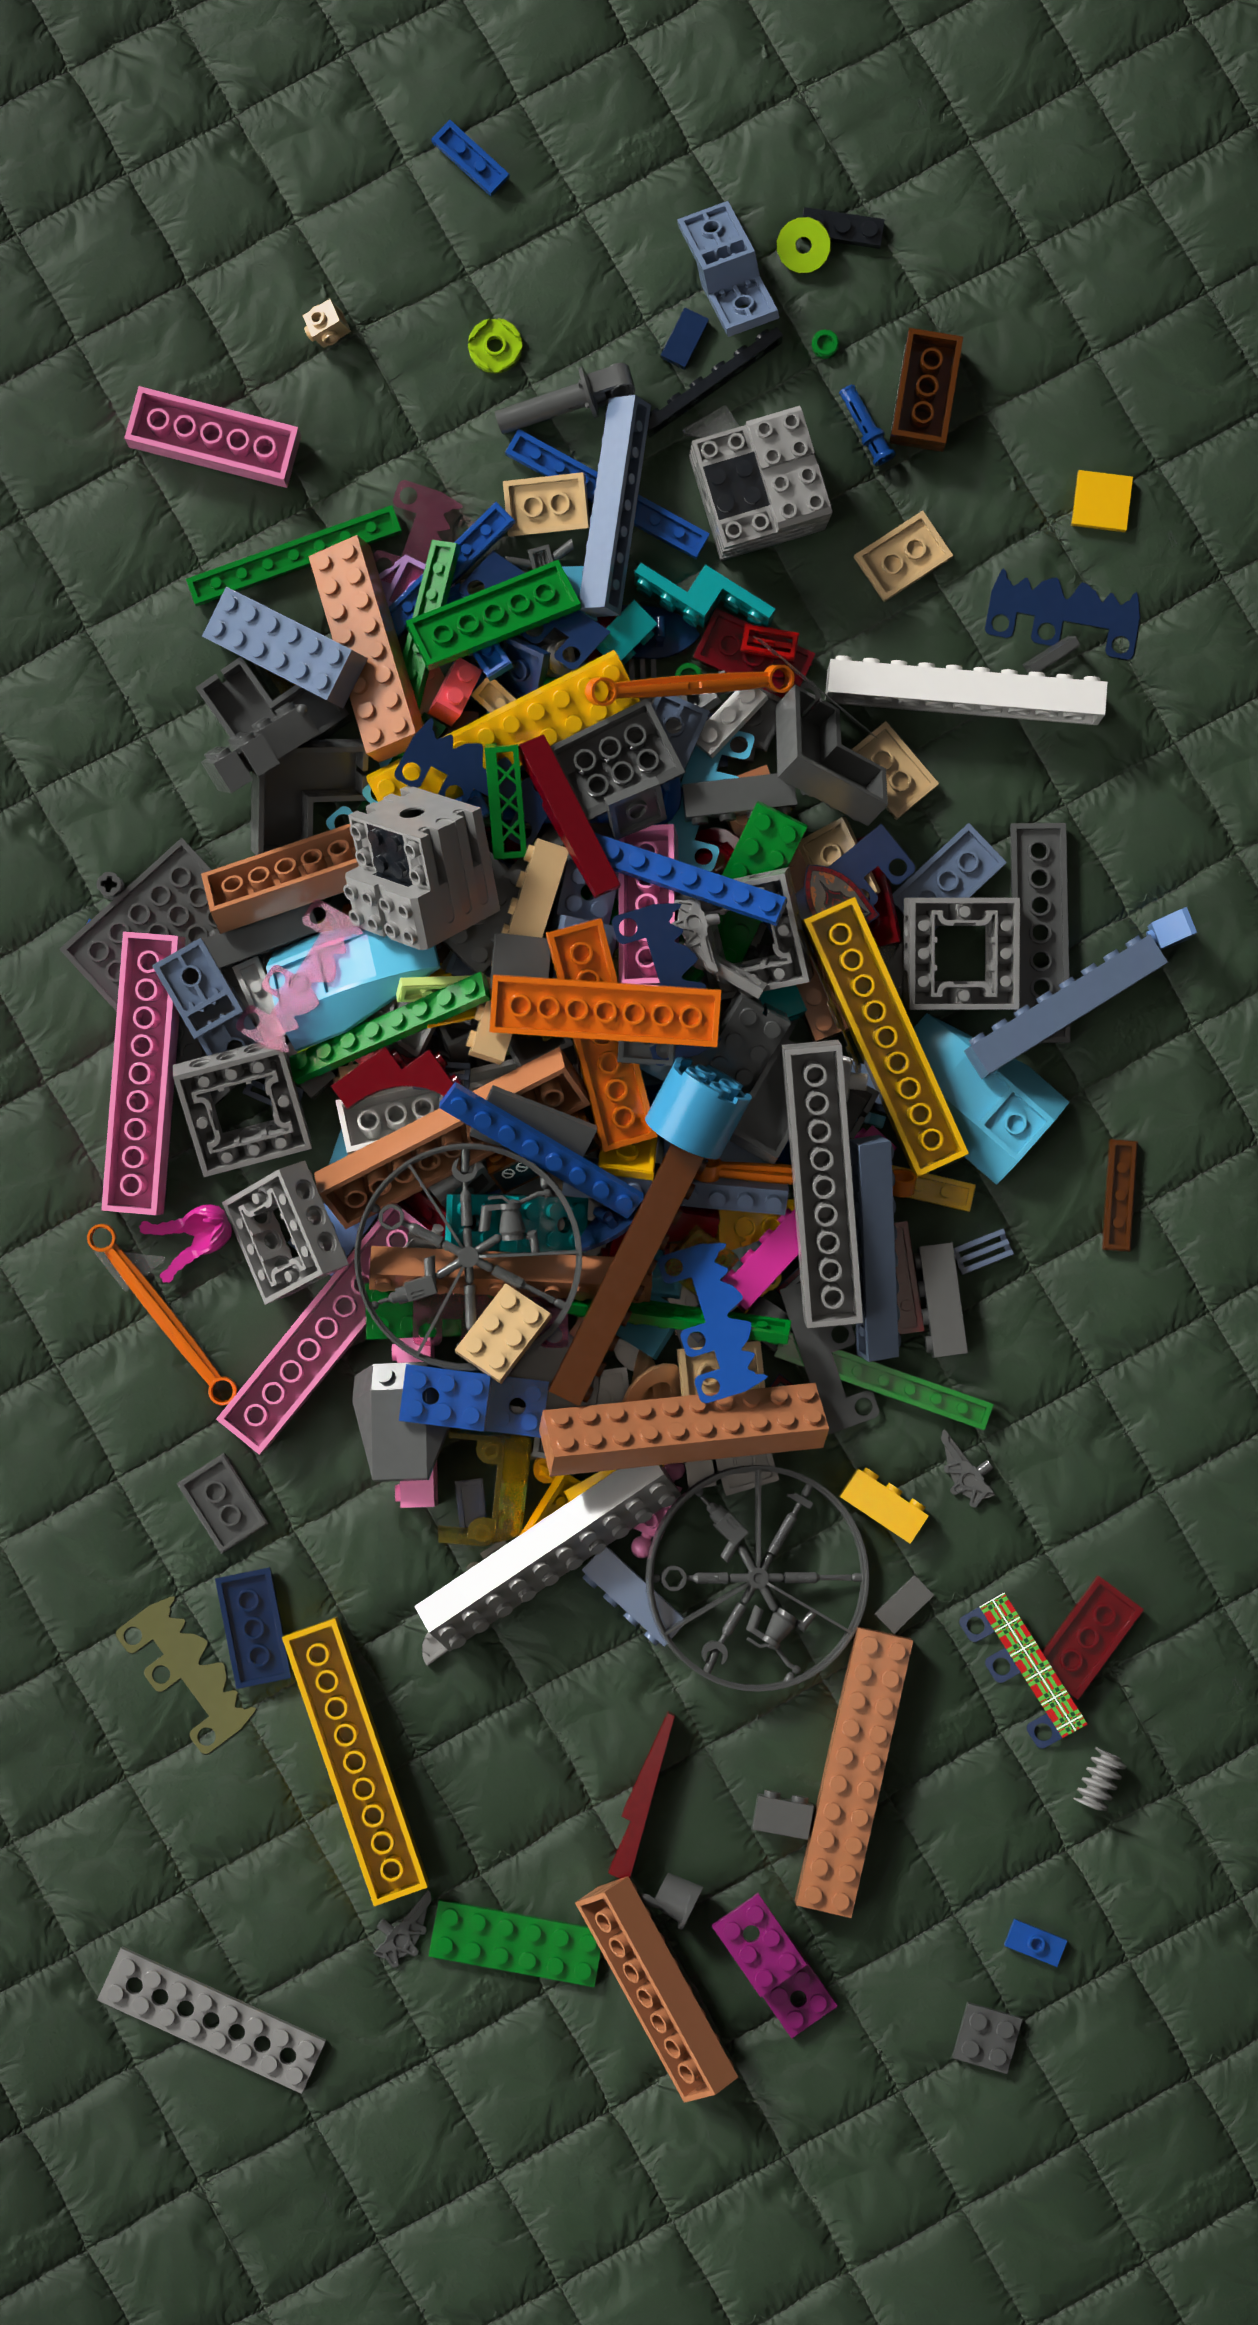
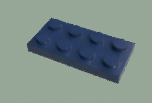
[215,1567,292,1689]

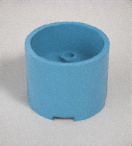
[645,1057,752,1159]

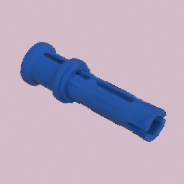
[839,384,896,466]

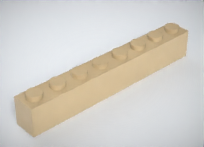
[466,838,569,1065]

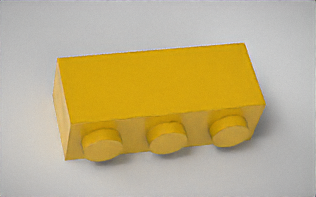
[839,1467,929,1544]

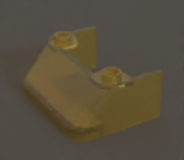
[438,1427,531,1546]

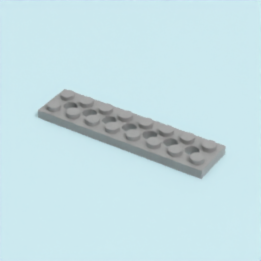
[97,1946,326,2094]

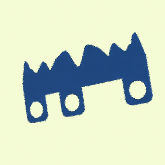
[658,1243,768,1403]

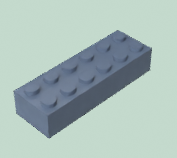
[202,587,368,708]

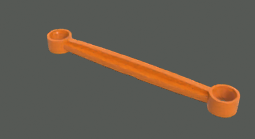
[585,665,794,706]
[694,1158,917,1197]
[87,1224,238,1405]

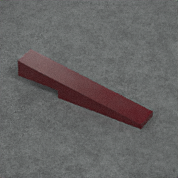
[519,734,621,898]
[608,1711,675,1879]

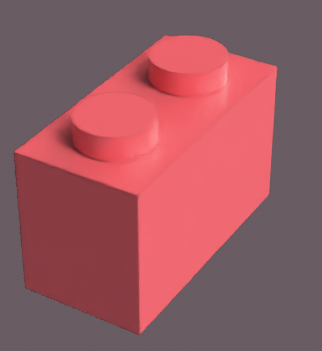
[427,658,483,726]

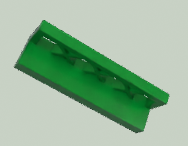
[485,743,527,859]

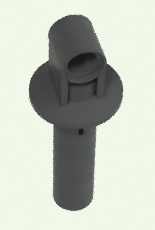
[495,363,635,435]

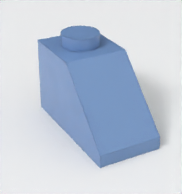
[1146,907,1197,950]

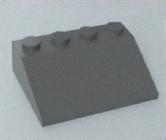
[550,698,685,821]

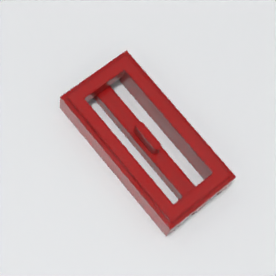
[740,623,799,662]

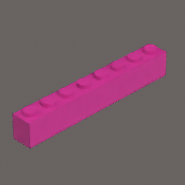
[721,1125,897,1313]

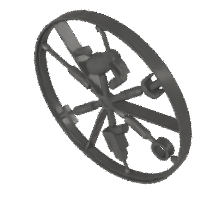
[354,1143,582,1371]
[646,1465,869,1692]

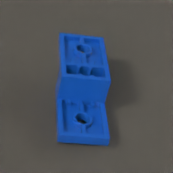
[399,1364,549,1438]

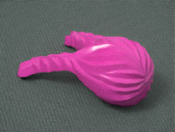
[139,1205,232,1283]

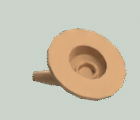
[622,1350,681,1402]

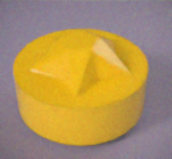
[533,1458,556,1484]

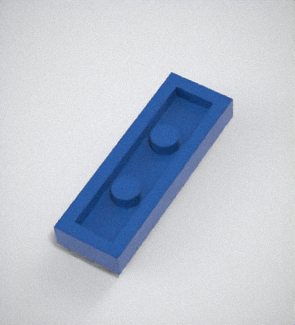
[431,120,510,197]

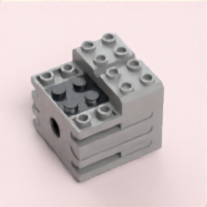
[689,406,832,561]
[343,785,500,950]

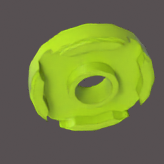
[777,217,831,273]
[468,318,522,374]

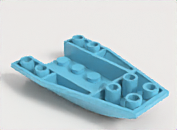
[266,927,441,1052]
[914,1013,1070,1185]

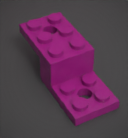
[712,1893,837,2039]

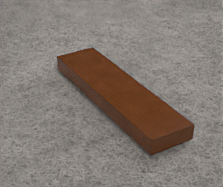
[1102,1139,1138,1252]

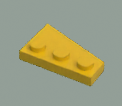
[716,1199,795,1255]

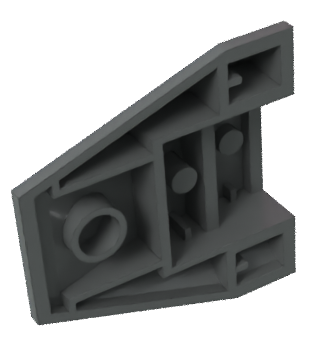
[352,1362,460,1482]

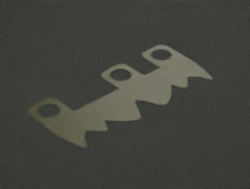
[116,1596,256,1754]

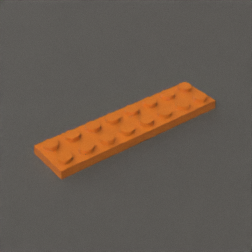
[546,918,658,1152]
[489,974,721,1047]

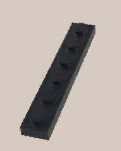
[647,327,783,438]

